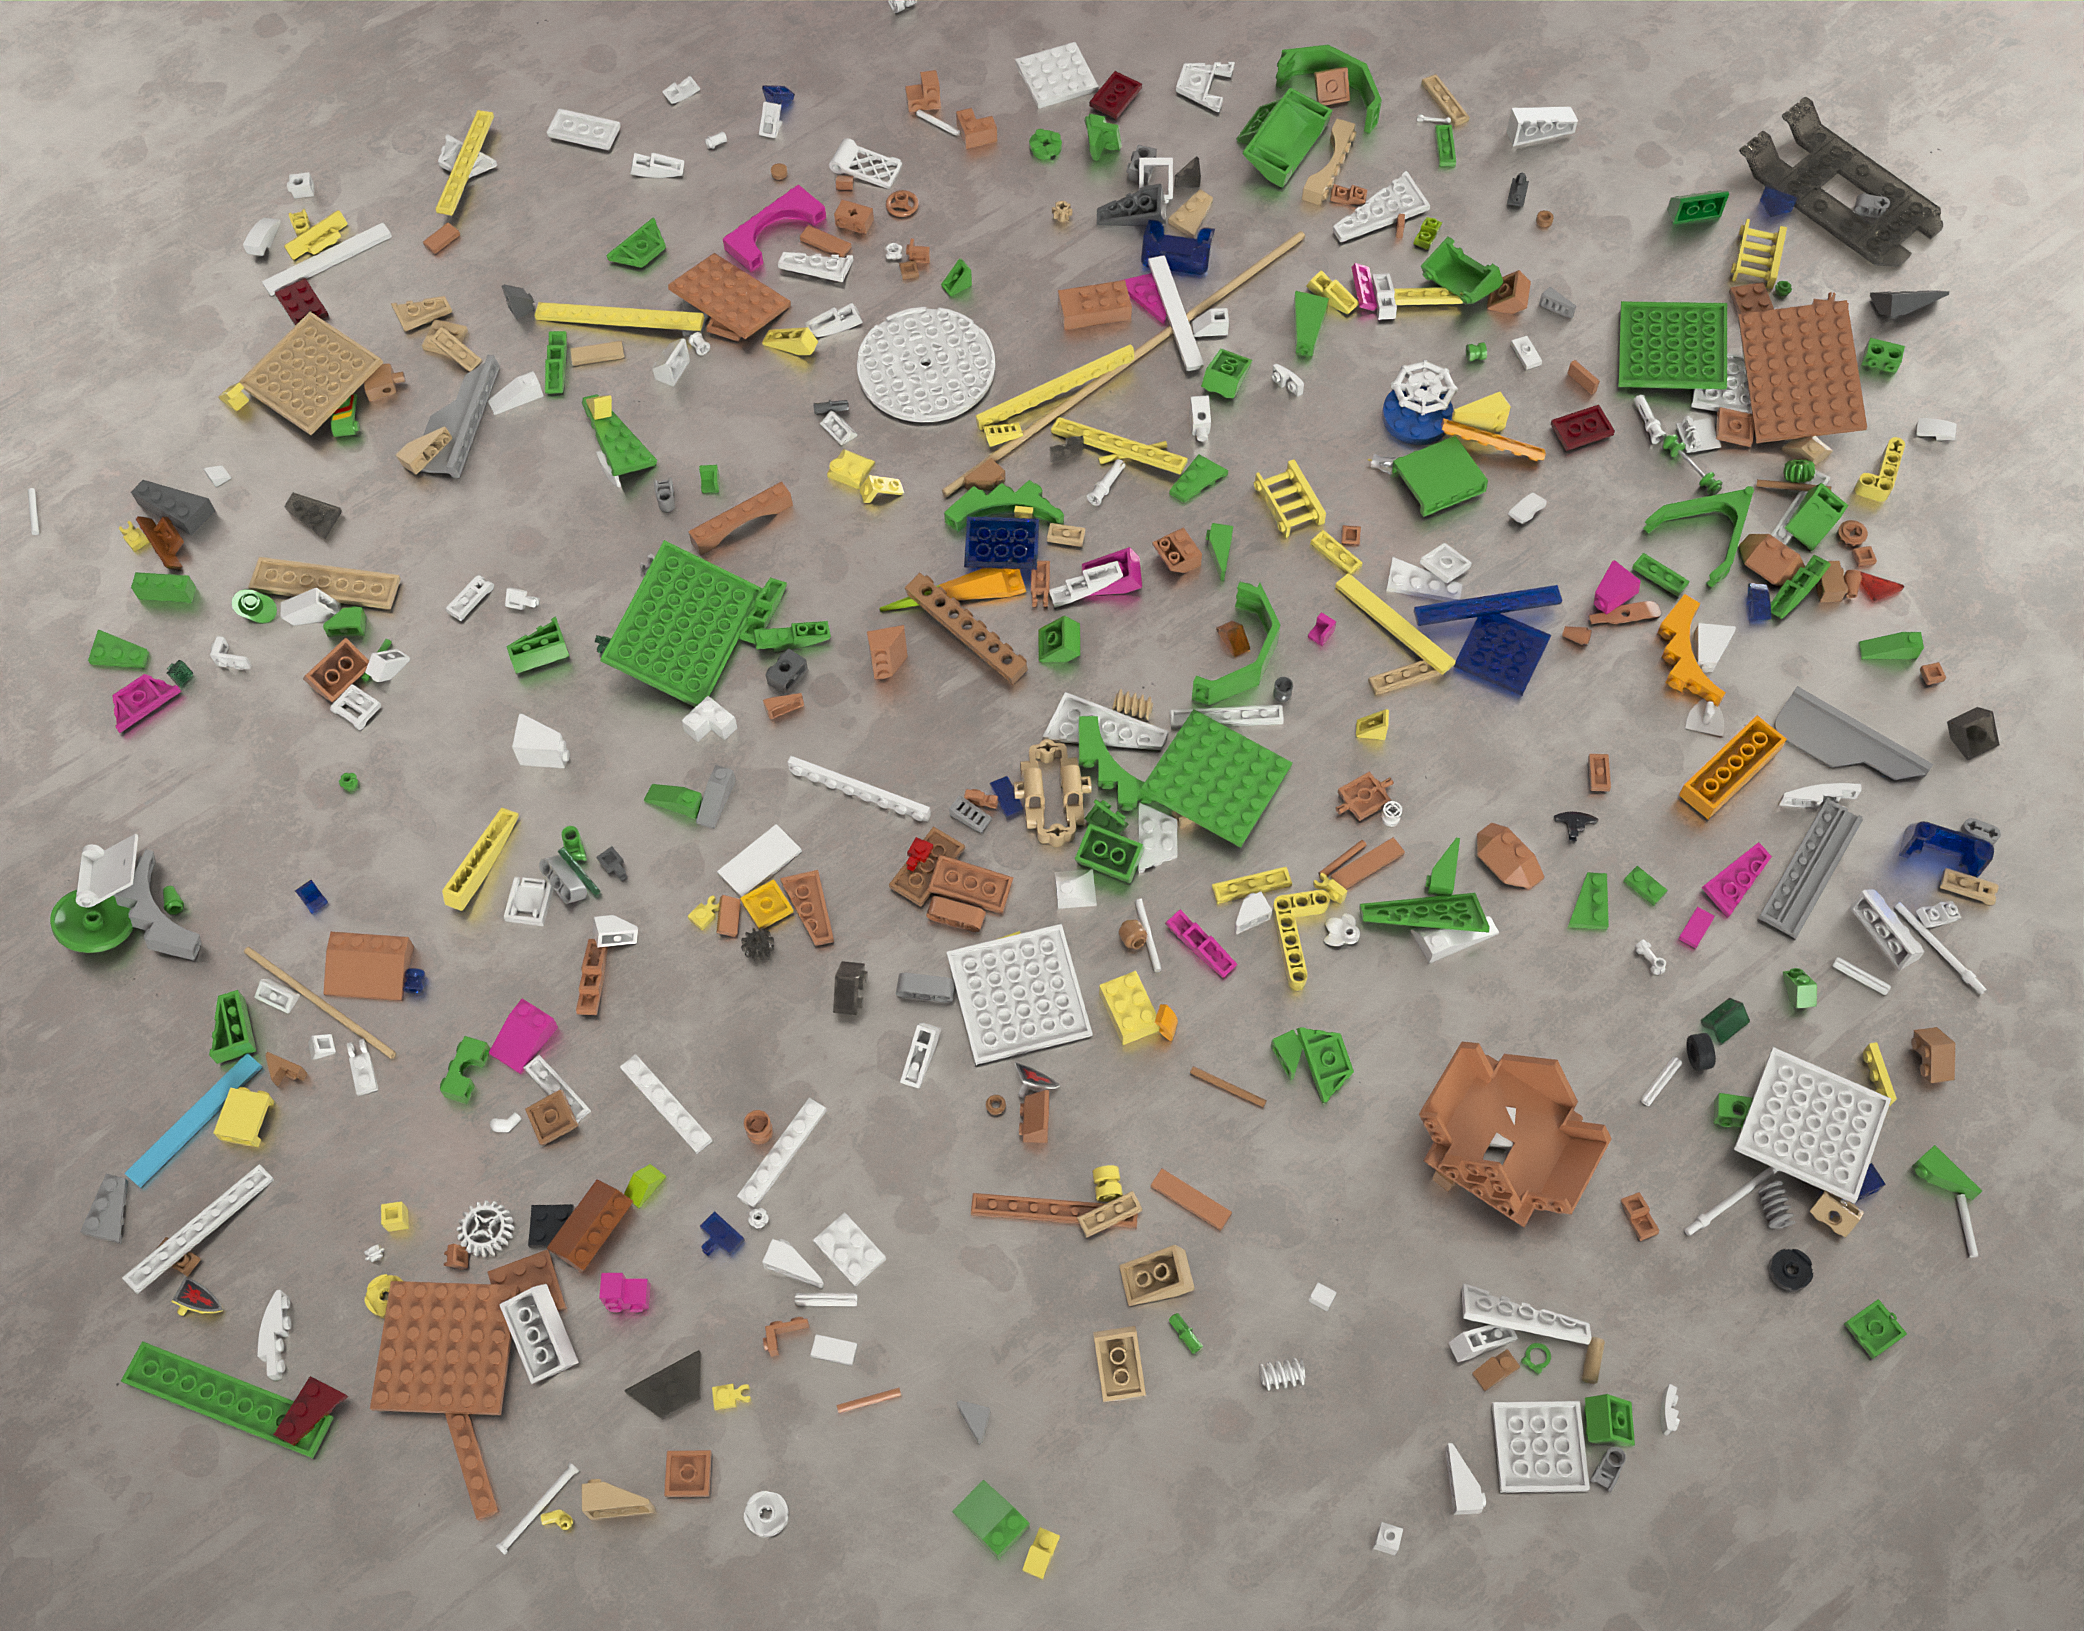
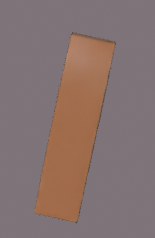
[576,939,608,1015]

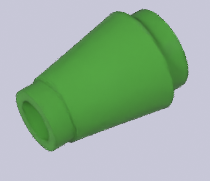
[163,886,184,915]

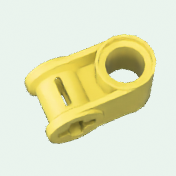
[288,209,310,236]

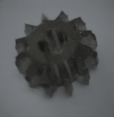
[741,927,775,961]

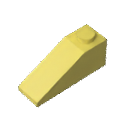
[762,327,818,355]

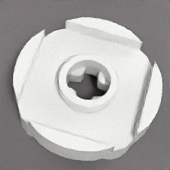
[744,1491,789,1538]

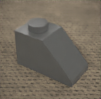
[502,284,534,319]

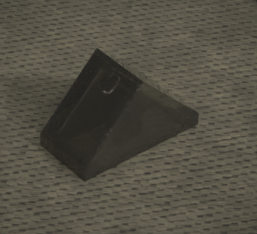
[1174,156,1201,188]

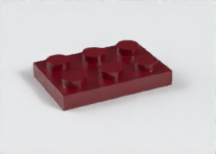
[1089,71,1142,119]
[275,278,329,326]
[1551,404,1615,451]

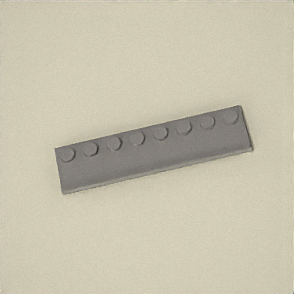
[1759,798,1863,940]

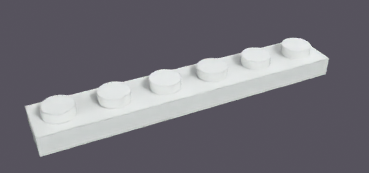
[620,1054,712,1154]
[737,1098,827,1209]

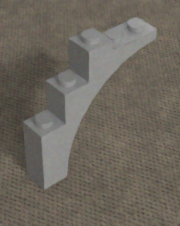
[114,850,202,960]

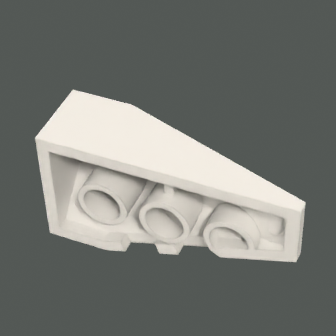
[1411,916,1499,964]

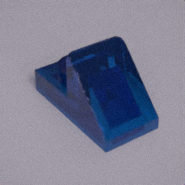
[762,85,795,104]

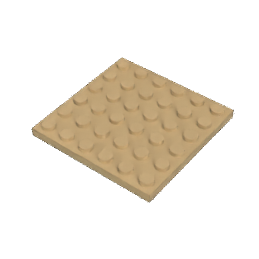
[238,312,383,435]

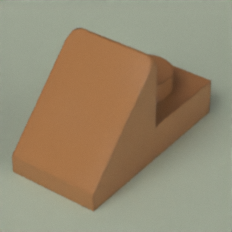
[265,1052,307,1087]
[1472,1349,1520,1391]

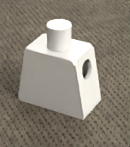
[1189,396,1211,441]

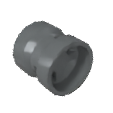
[1273,677,1293,702]

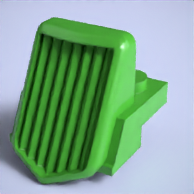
[1084,114,1122,161]

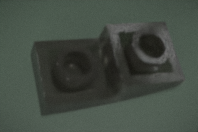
[1049,436,1084,463]

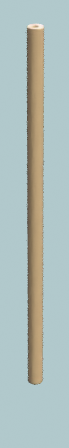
[244,947,396,1059]

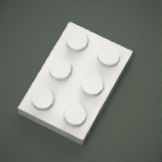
[813,1212,886,1287]

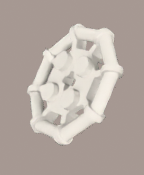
[1391,360,1457,415]

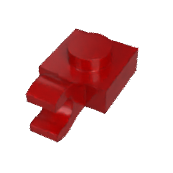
[906,837,933,872]

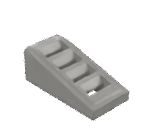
[1539,287,1576,319]
[949,795,992,834]

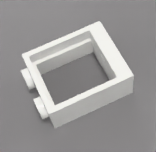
[1139,158,1173,204]

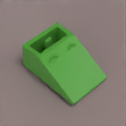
[1785,483,1848,551]

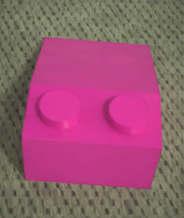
[1082,547,1142,596]
[489,998,558,1074]

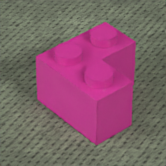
[599,1273,651,1312]

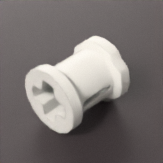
[688,332,710,355]

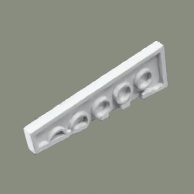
[1461,1284,1592,1345]

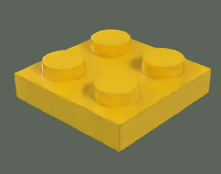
[740,879,794,931]

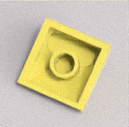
[827,449,875,490]

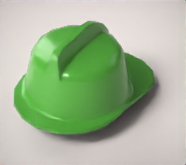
[232,589,277,623]

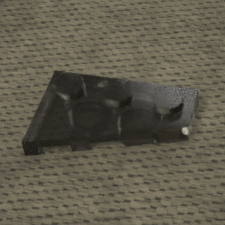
[284,492,342,539]

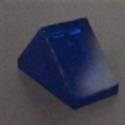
[1760,186,1797,217]

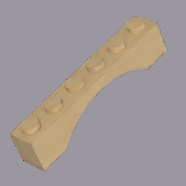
[1302,118,1357,206]

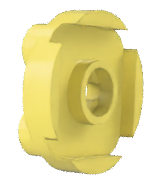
[364,1274,403,1319]

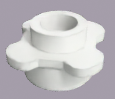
[885,243,902,259]

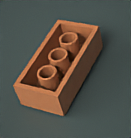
[1058,280,1132,330]

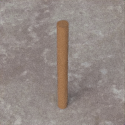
[1756,479,1832,491]
[1190,1066,1267,1108]

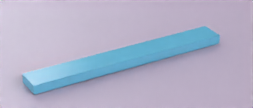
[124,1053,263,1188]

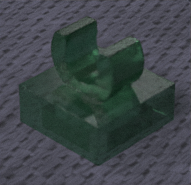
[595,635,611,653]
[167,660,193,686]

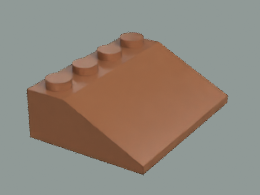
[323,931,414,1001]

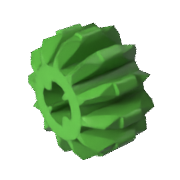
[1783,459,1815,483]

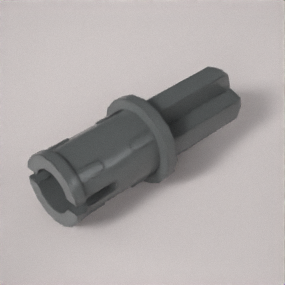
[813,400,849,414]

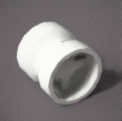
[1381,801,1402,827]

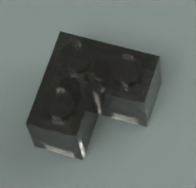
[833,961,868,1015]

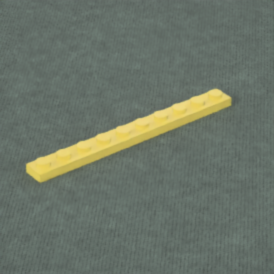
[534,302,705,331]
[975,344,1134,430]

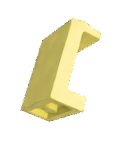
[213,1087,275,1147]

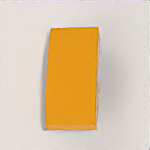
[1155,1004,1178,1041]

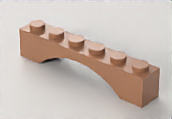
[688,481,793,556]

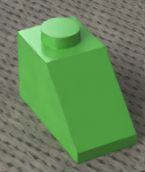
[323,606,367,637]
[1271,1030,1303,1080]

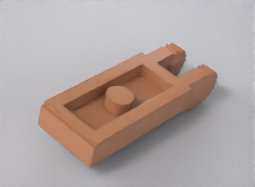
[1031,561,1050,607]

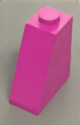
[1594,560,1641,615]

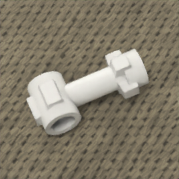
[1635,940,1666,975]

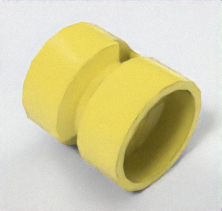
[1092,1165,1123,1202]

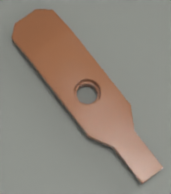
[1588,601,1661,624]

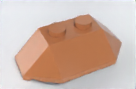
[1738,534,1805,586]
[1477,822,1545,889]

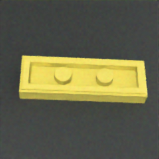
[1310,530,1363,575]

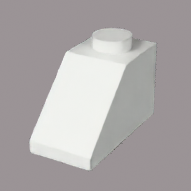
[365,649,410,682]
[1234,892,1272,934]
[593,915,638,948]

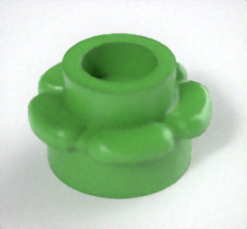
[1775,281,1792,297]
[339,772,358,790]

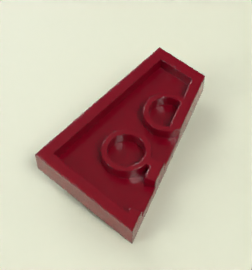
[273,1376,348,1446]

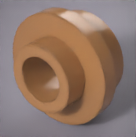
[986,1095,1006,1115]

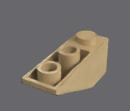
[395,426,453,475]

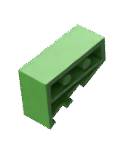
[506,616,569,674]

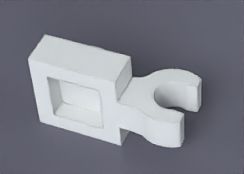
[505,587,540,610]

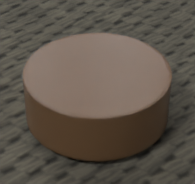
[771,163,788,180]
[1536,210,1554,227]

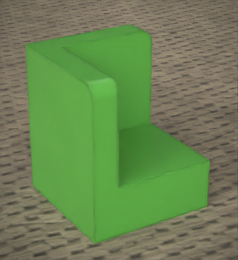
[699,465,720,493]

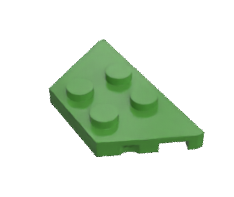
[606,218,666,268]
[1296,1027,1354,1103]

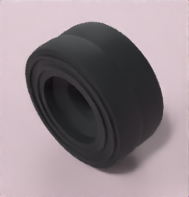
[1686,1033,1716,1071]

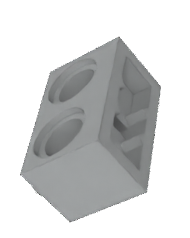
[1126,145,1157,185]

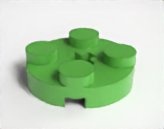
[1029,129,1062,160]

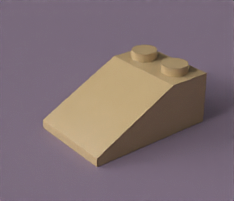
[1119,1245,1195,1306]
[1093,1326,1146,1402]
[582,1479,656,1519]

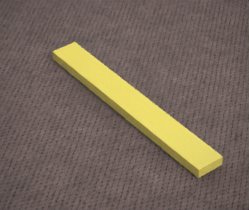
[435,110,494,216]
[1051,417,1187,474]
[1335,573,1456,675]

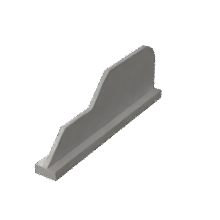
[421,355,500,478]
[1775,686,1933,780]

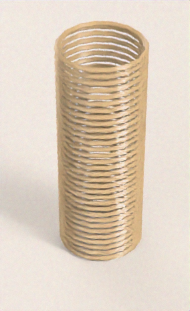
[1582,1337,1605,1384]

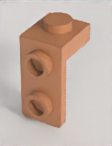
[763,1317,810,1357]

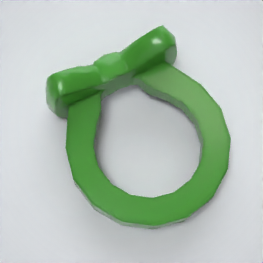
[1521,1343,1551,1374]

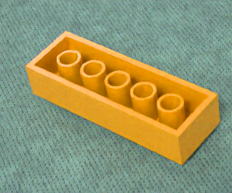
[1679,715,1787,820]

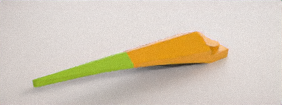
[879,559,1026,612]

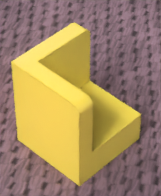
[381,1201,409,1232]

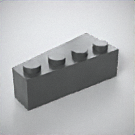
[131,480,216,536]

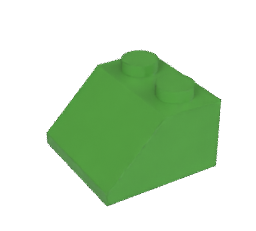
[1038,615,1080,662]
[1584,1394,1635,1446]

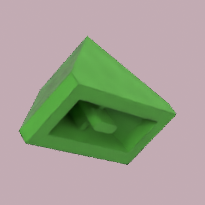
[941,258,972,296]

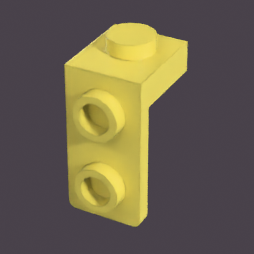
[859,475,904,503]

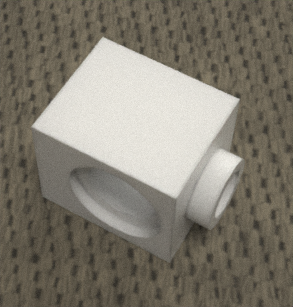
[287,172,314,199]
[1373,1522,1403,1555]

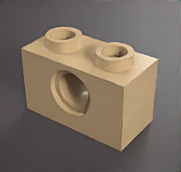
[1809,1190,1864,1238]

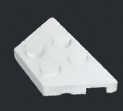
[438,134,497,178]
[1139,803,1177,873]

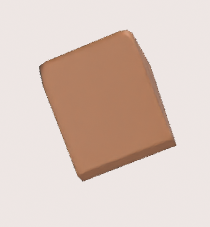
[836,175,854,190]
[1341,525,1361,545]

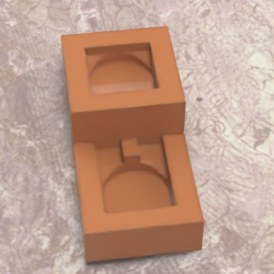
[1621,1192,1659,1241]

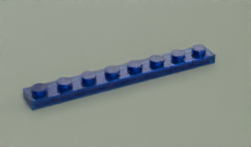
[1413,585,1562,626]

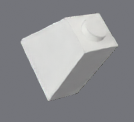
[281,588,341,626]
[1694,623,1736,673]

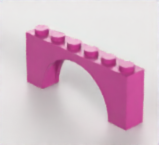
[723,184,826,272]

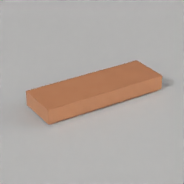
[799,225,852,258]

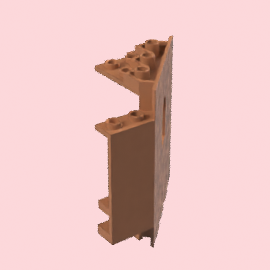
[1419,1041,1612,1227]

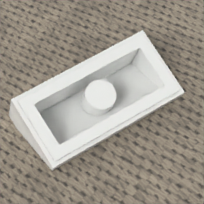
[820,411,858,446]
[254,978,301,1013]

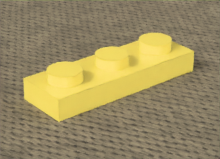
[1863,1042,1897,1106]

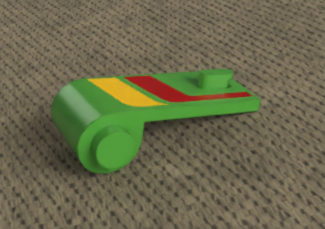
[331,394,360,437]

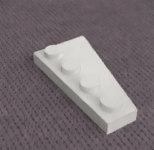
[778,252,853,282]
[1387,557,1462,603]

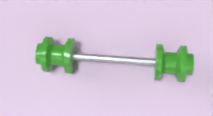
[1662,434,1723,495]

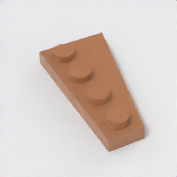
[780,870,834,946]

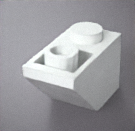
[1192,308,1229,337]

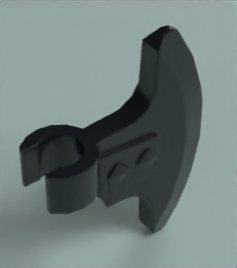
[1554,811,1599,841]

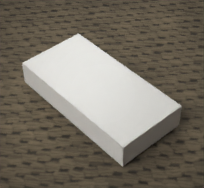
[811,1334,858,1366]

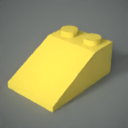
[1451,392,1511,433]

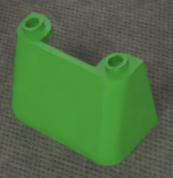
[1421,236,1503,304]

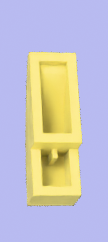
[1306,270,1359,314]

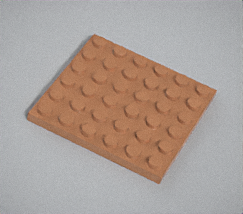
[370,1281,519,1415]

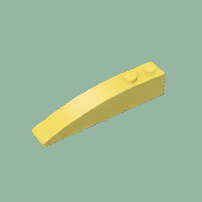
[442,807,519,911]

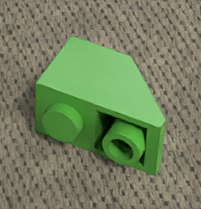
[1783,968,1817,1008]

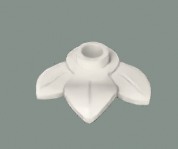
[1324,913,1360,946]

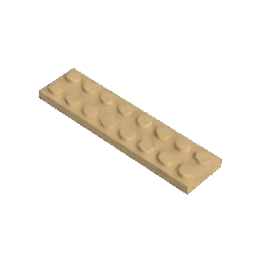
[248,557,401,610]

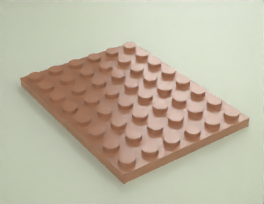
[1738,300,1867,443]

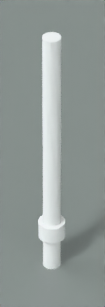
[1894,902,1987,995]
[1684,1166,1779,1236]

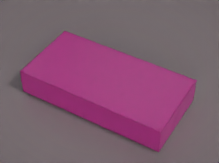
[1678,906,1715,949]

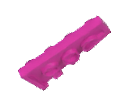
[1701,842,1772,918]

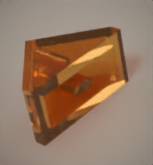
[1216,620,1251,657]

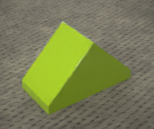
[624,1164,666,1208]

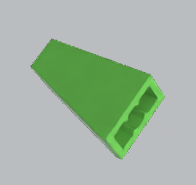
[1293,291,1329,357]

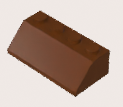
[547,1179,634,1272]

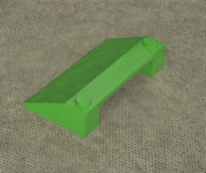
[1243,87,1333,188]

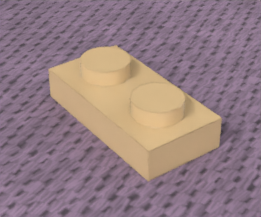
[1047,523,1086,547]

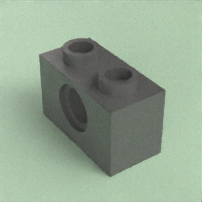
[765,648,808,695]

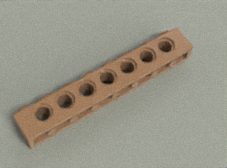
[905,572,1028,685]

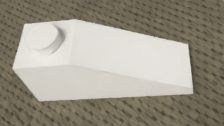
[488,371,543,415]
[900,1023,941,1089]
[762,1239,824,1289]
[1449,1324,1518,1362]
[1445,1443,1486,1515]

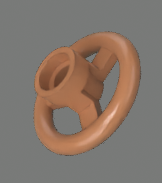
[886,190,919,217]

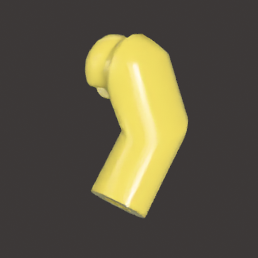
[541,1509,573,1530]

